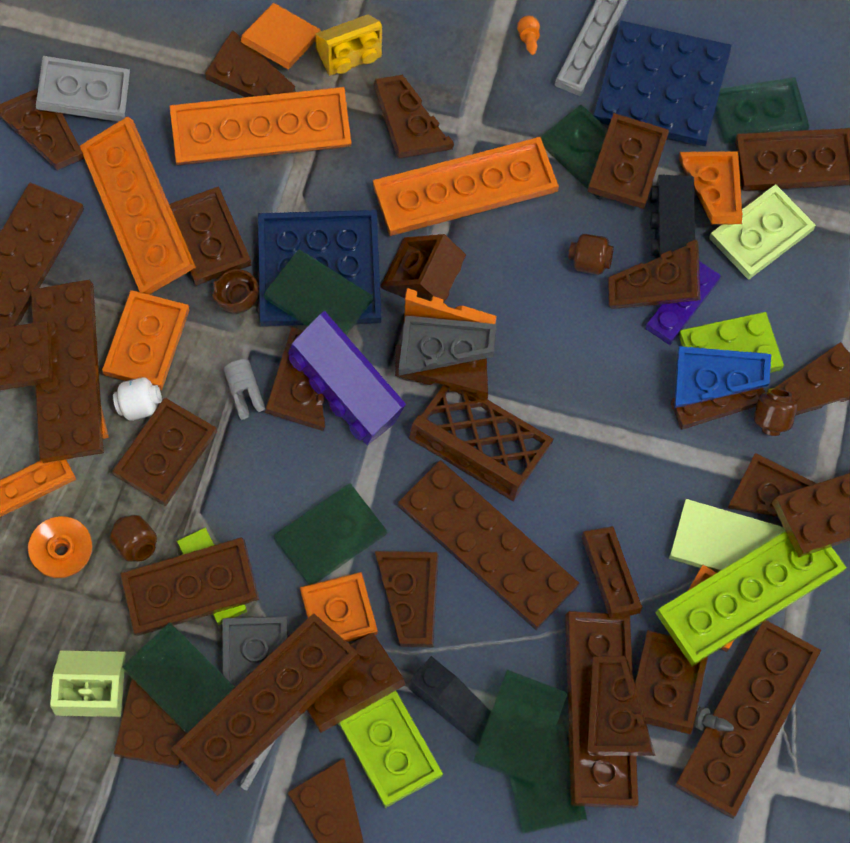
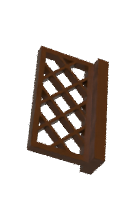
[409,385,554,502]

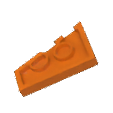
[679,151,742,224]
[404,288,496,324]

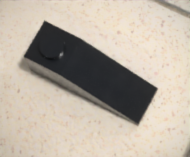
[409,656,505,751]

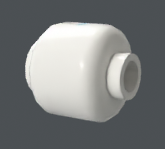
[113,377,162,421]

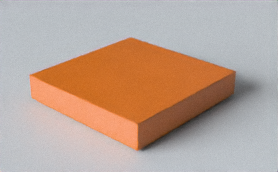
[241,3,321,70]
[300,572,378,642]

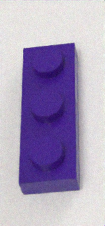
[645,261,721,345]

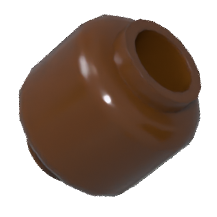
[569,234,614,275]
[754,388,798,436]
[110,515,157,562]

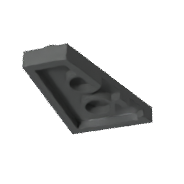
[399,316,497,376]

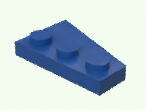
[674,346,771,408]

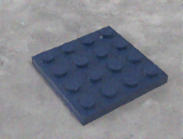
[593,21,732,147]
[258,210,381,327]

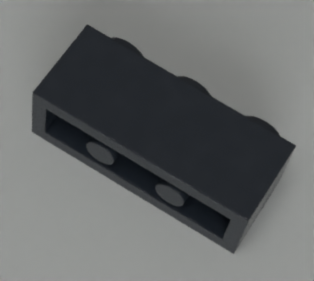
[650,175,695,259]

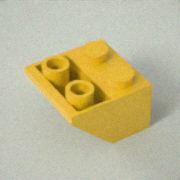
[315,14,382,76]

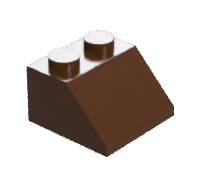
[380,234,466,303]

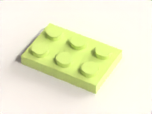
[709,184,816,280]

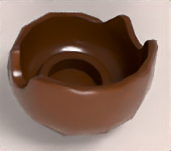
[212,269,258,314]

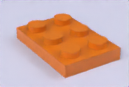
[102,290,190,390]

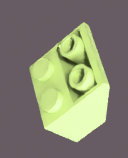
[50,651,126,717]

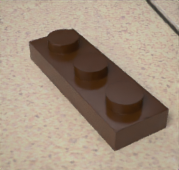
[671,388,765,430]
[582,526,643,619]

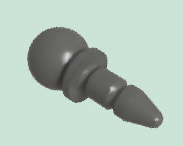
[693,705,734,731]

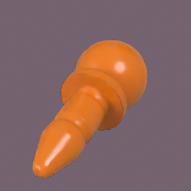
[517,15,540,55]

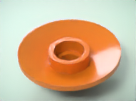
[28,516,93,578]

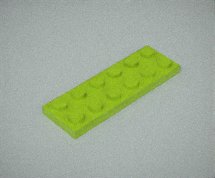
[656,531,847,666]

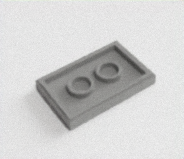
[36,56,130,122]

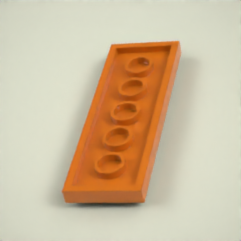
[169,87,351,165]
[80,116,196,295]
[373,137,559,236]

